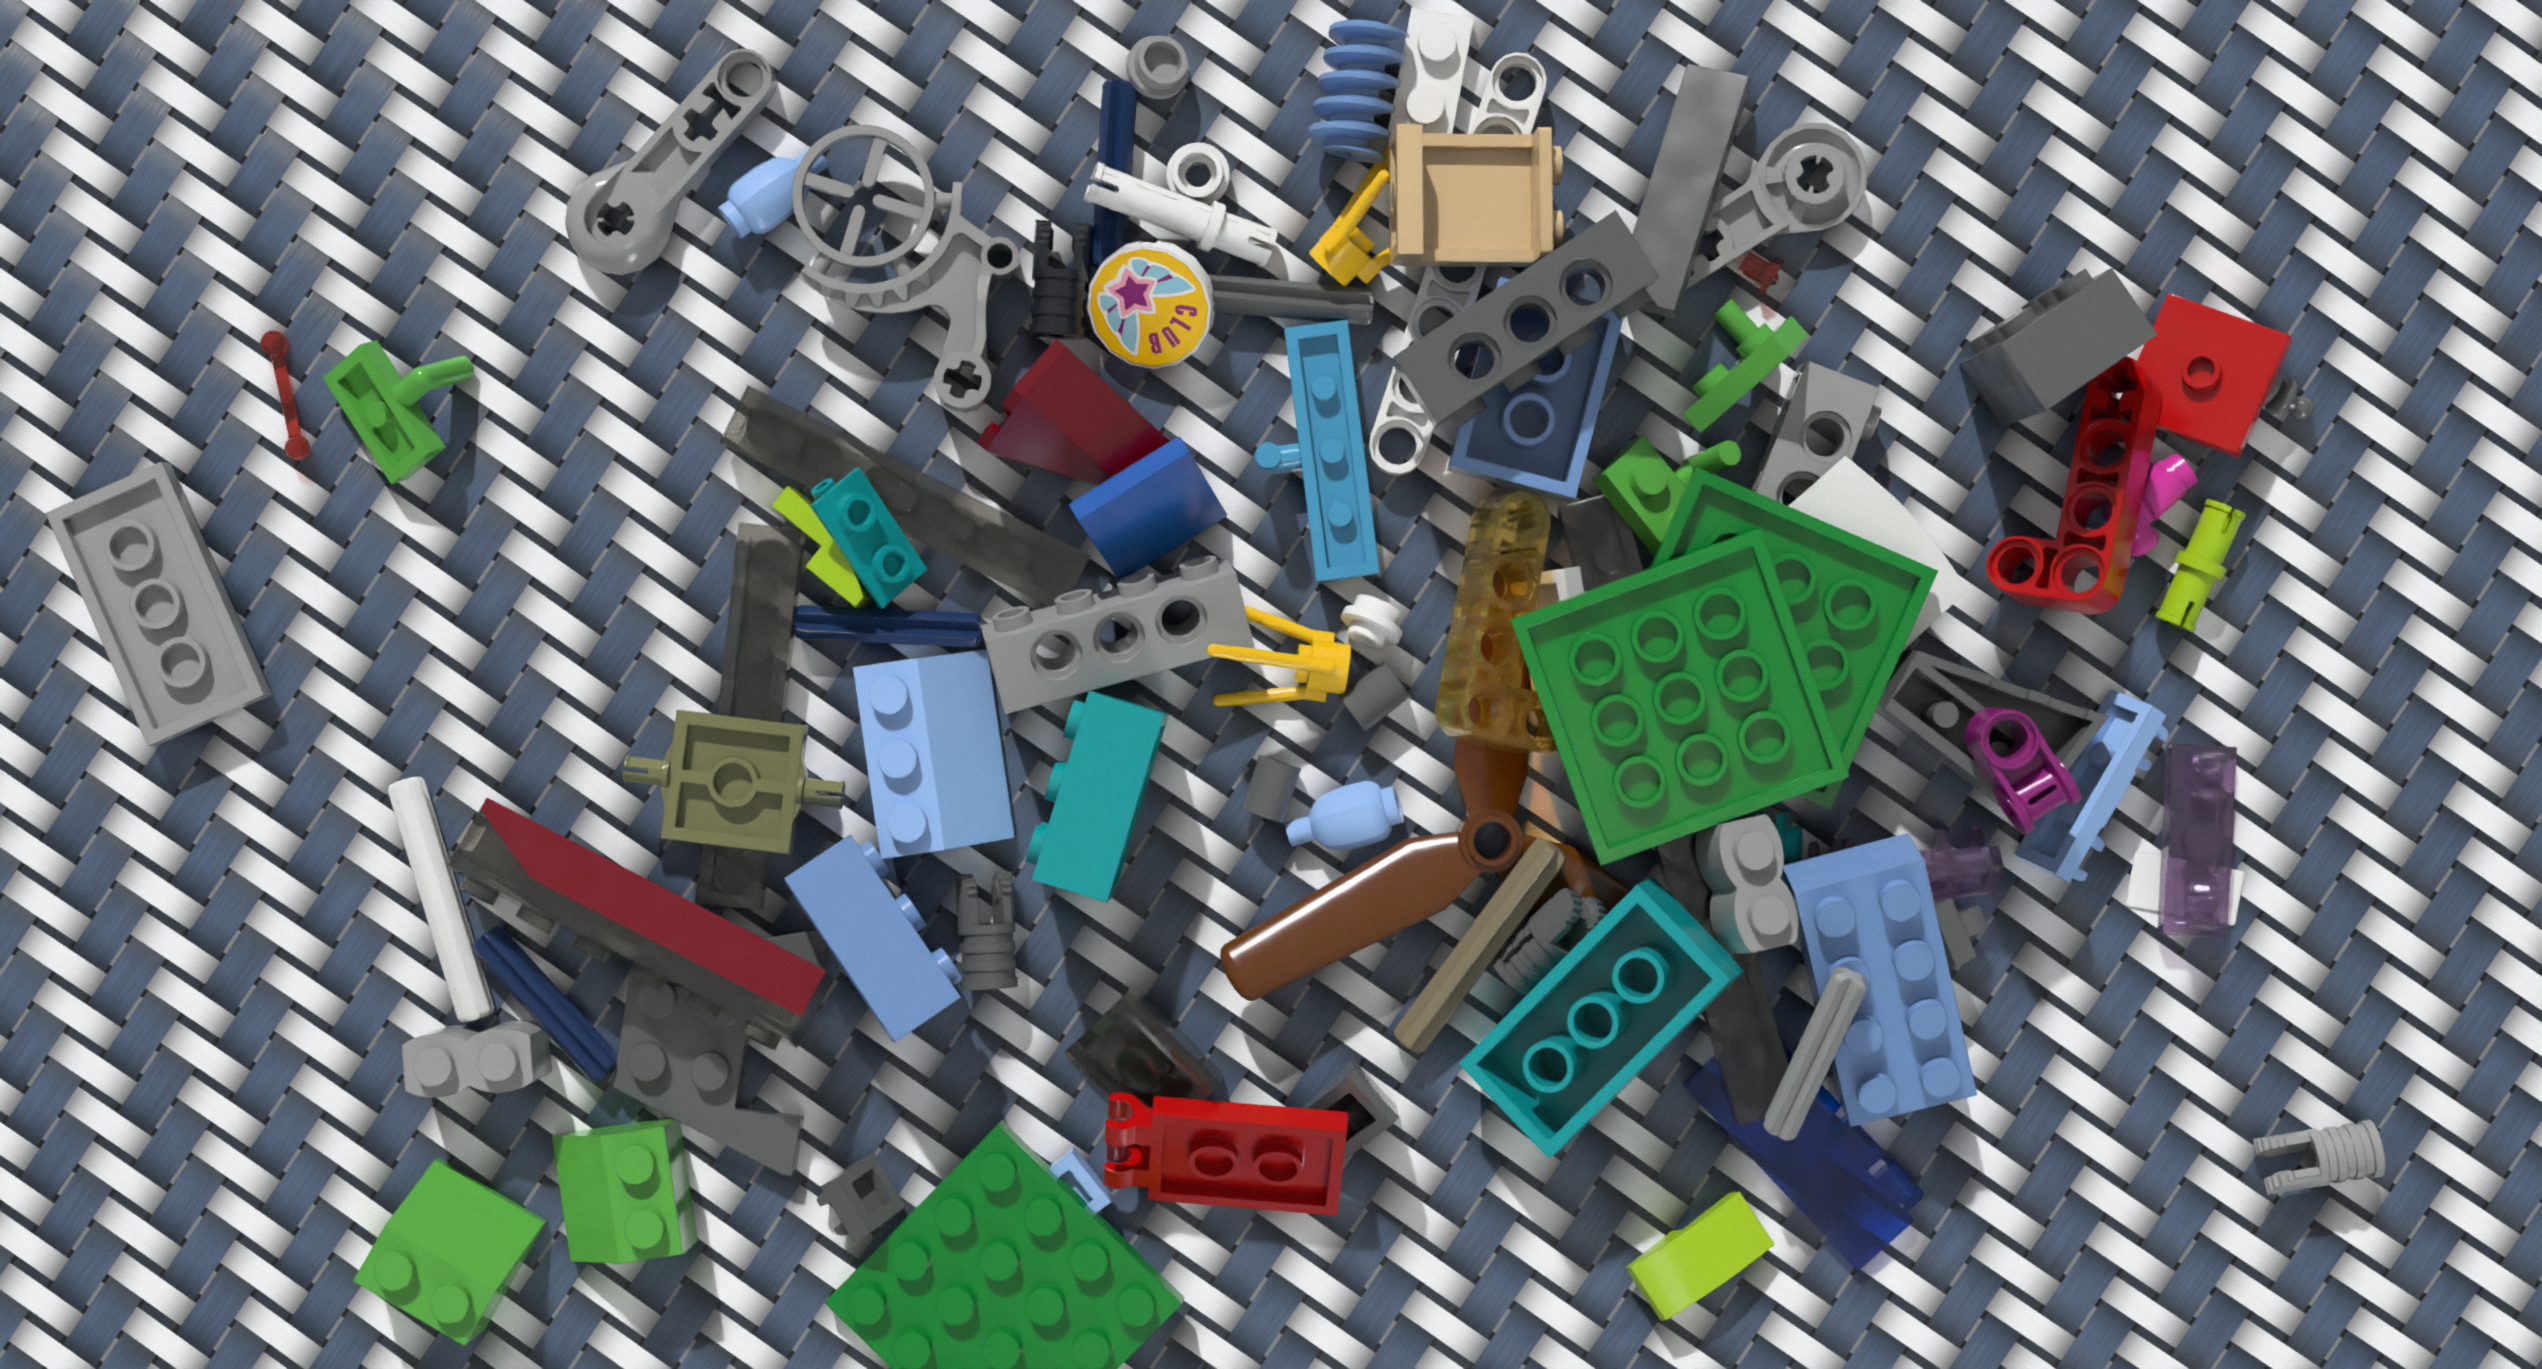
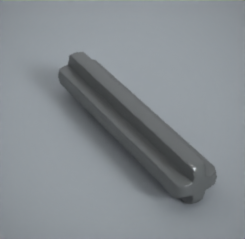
[1208,274,1375,325]

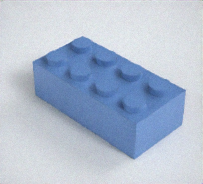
[1783,833,1977,1127]

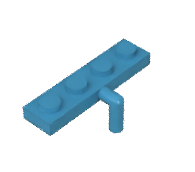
[1255,320,1380,583]

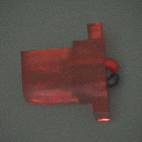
[1737,251,1784,296]

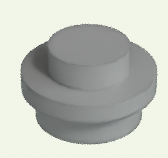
[1126,36,1190,99]

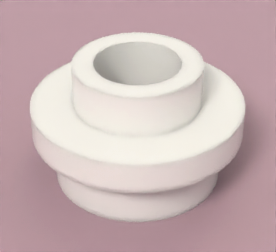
[1166,142,1230,205]
[1341,594,1403,650]

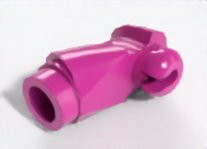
[2105,453,2198,557]

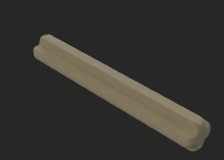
[1394,838,1566,1054]

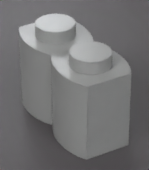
[1695,814,1799,954]
[402,1020,552,1098]

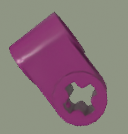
[1965,707,2082,836]

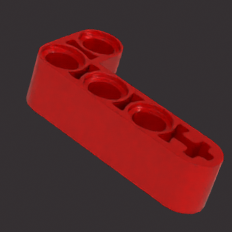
[1987,356,2162,614]

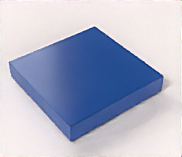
[1069,436,1228,580]

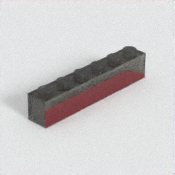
[448,798,833,1050]

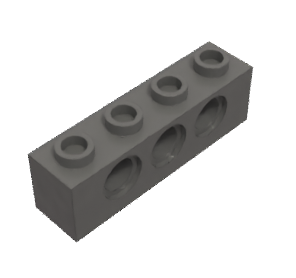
[1392,210,1660,429]

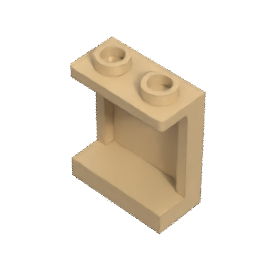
[1388,124,1564,267]

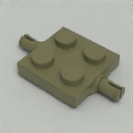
[622,710,846,854]

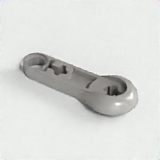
[565,48,777,275]
[1686,123,1867,290]

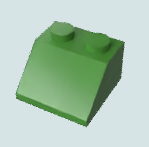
[552,1117,698,1264]
[353,1158,547,1346]

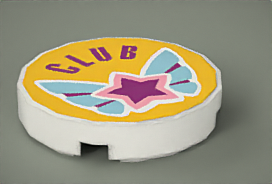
[1087,241,1215,369]

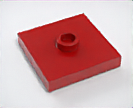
[2119,293,2293,459]

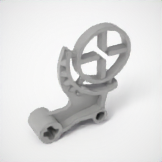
[792,125,1019,413]

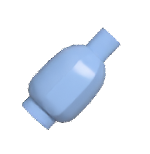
[718,148,829,239]
[1285,781,1404,851]

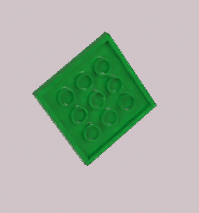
[1650,466,1938,809]
[1510,528,1850,866]
[825,1120,1185,1369]

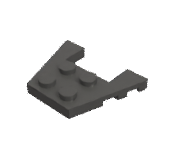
[613,929,829,1176]

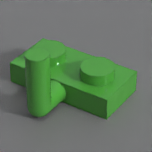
[1683,298,1809,433]
[323,340,474,485]
[1592,435,1741,557]

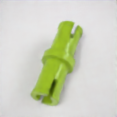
[2154,499,2246,633]

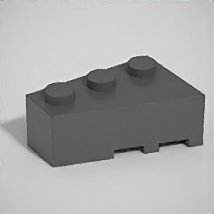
[1875,649,2109,807]

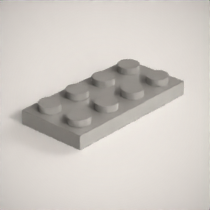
[45,462,272,746]

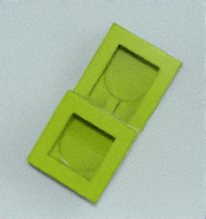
[772,486,872,608]
[1625,1191,1775,1321]

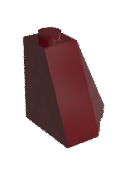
[977,338,1170,487]

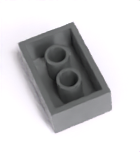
[1959,268,2158,427]

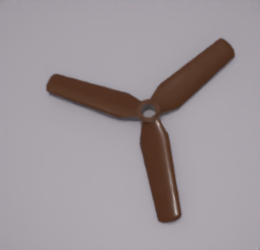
[1220,547,1744,1018]

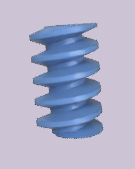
[1308,19,1410,163]

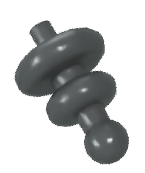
[2264,366,2314,420]

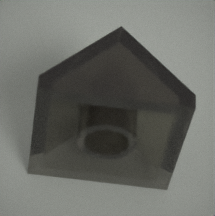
[1063,983,1222,1108]

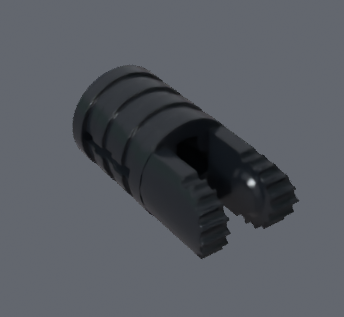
[1028,220,1093,340]

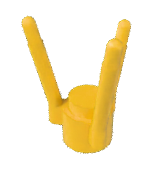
[1309,144,1390,287]
[1207,606,1351,707]

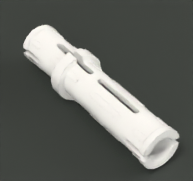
[1084,162,1278,268]

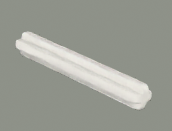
[388,777,494,1022]

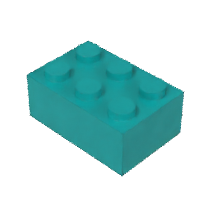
[1025,691,1169,903]

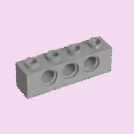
[1750,360,1882,504]
[980,555,1254,714]

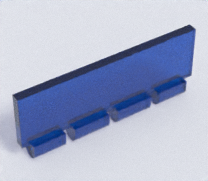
[1683,1026,1924,1271]

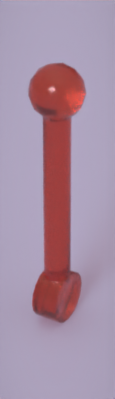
[260,331,310,460]

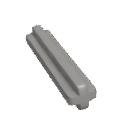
[1763,967,1867,1141]

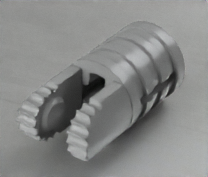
[2253,1119,2385,1195]

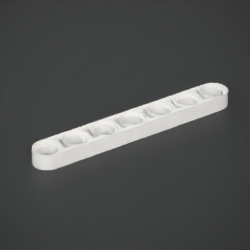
[1368,52,1547,476]

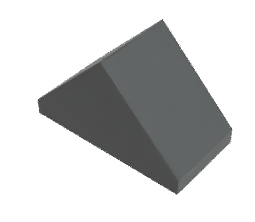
[1302,1059,1399,1160]

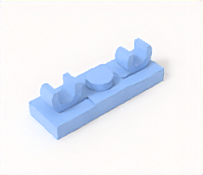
[2014,689,2169,883]

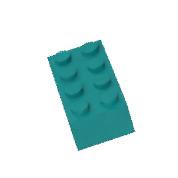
[1459,877,1745,1159]

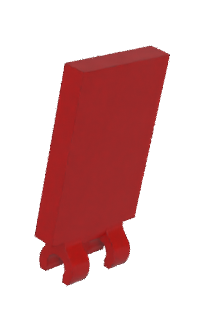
[1103,1092,1348,1216]

